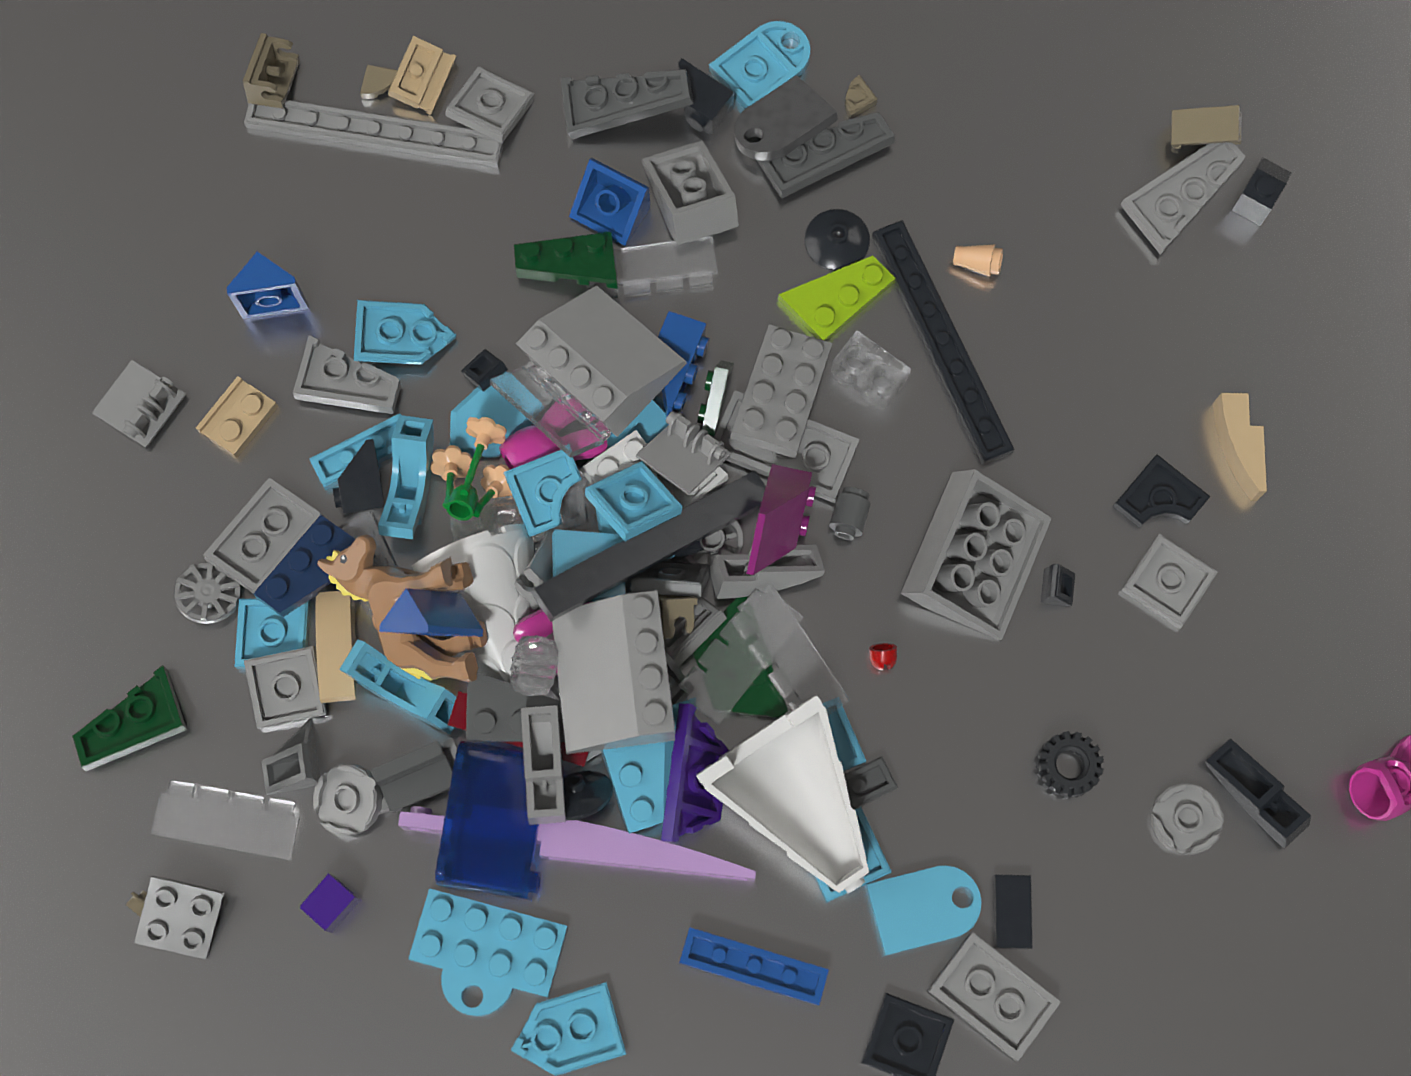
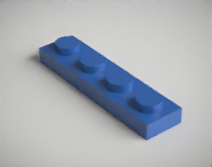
[679,928,829,1006]

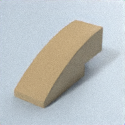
[1213,393,1267,501]
[315,590,357,703]

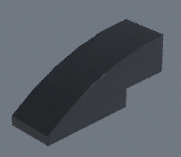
[1205,738,1311,849]

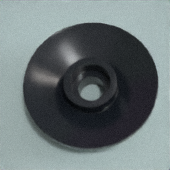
[805,209,870,271]
[563,770,613,821]

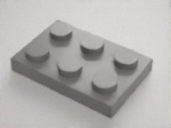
[203,477,324,593]
[928,933,1061,1061]

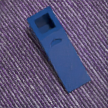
[658,311,710,418]

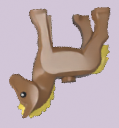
[317,535,488,682]

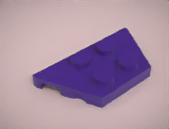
[661,703,729,842]

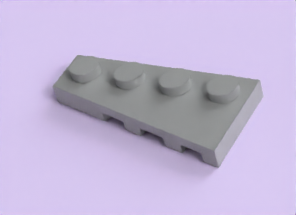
[1121,142,1246,255]

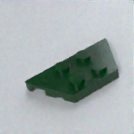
[693,597,788,718]

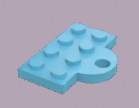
[408,888,568,1016]

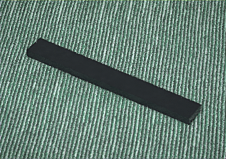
[872,220,1015,465]
[531,470,766,622]

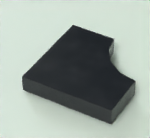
[1113,454,1211,527]

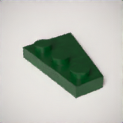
[514,231,618,289]
[72,665,187,771]

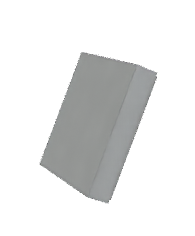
[446,66,534,143]
[1121,534,1218,629]
[244,646,328,729]

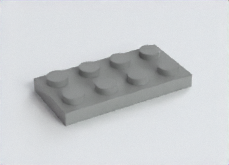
[730,324,833,458]
[714,390,860,503]

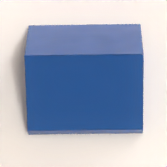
[569,158,650,246]
[227,251,309,319]
[379,588,483,637]

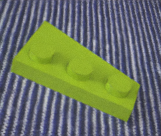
[778,256,896,341]

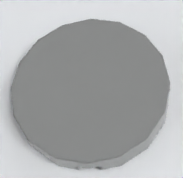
[313,764,382,836]
[1151,783,1224,855]

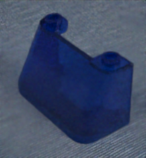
[435,741,541,901]

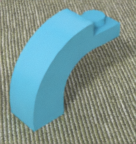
[378,415,434,539]
[339,639,457,735]

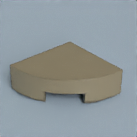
[360,65,398,99]
[845,75,878,119]

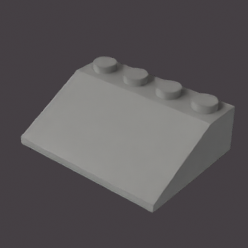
[516,285,687,437]
[901,469,1052,640]
[552,591,675,754]

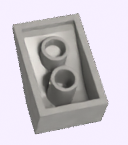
[642,140,739,246]

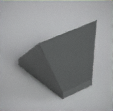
[262,718,321,795]

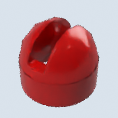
[869,643,898,671]

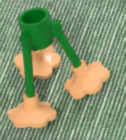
[430,417,514,521]

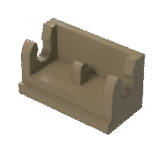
[243,33,300,109]
[1171,105,1242,149]
[658,594,697,639]

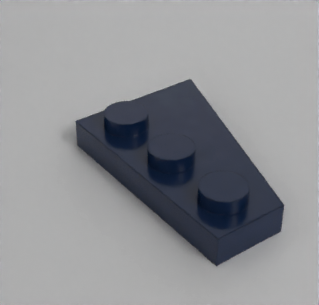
[253,515,376,617]

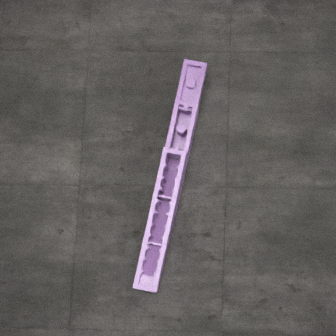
[398,805,756,882]

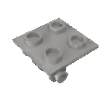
[92,360,187,448]
[636,411,731,495]
[134,875,224,960]

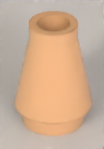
[953,244,1003,277]

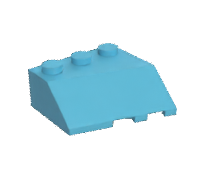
[601,698,695,834]

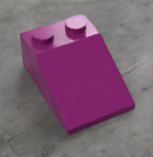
[747,464,816,575]

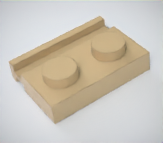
[388,36,456,115]
[196,376,279,459]

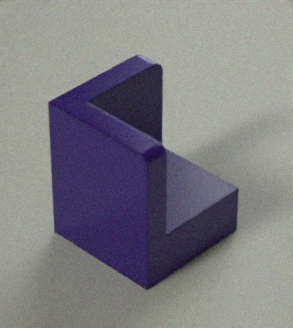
[300,873,361,933]

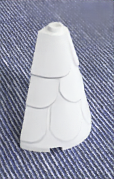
[412,524,544,695]
[696,695,869,893]

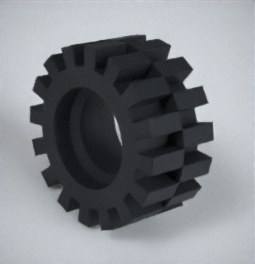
[1035,731,1104,798]

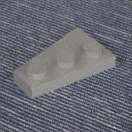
[293,335,401,414]

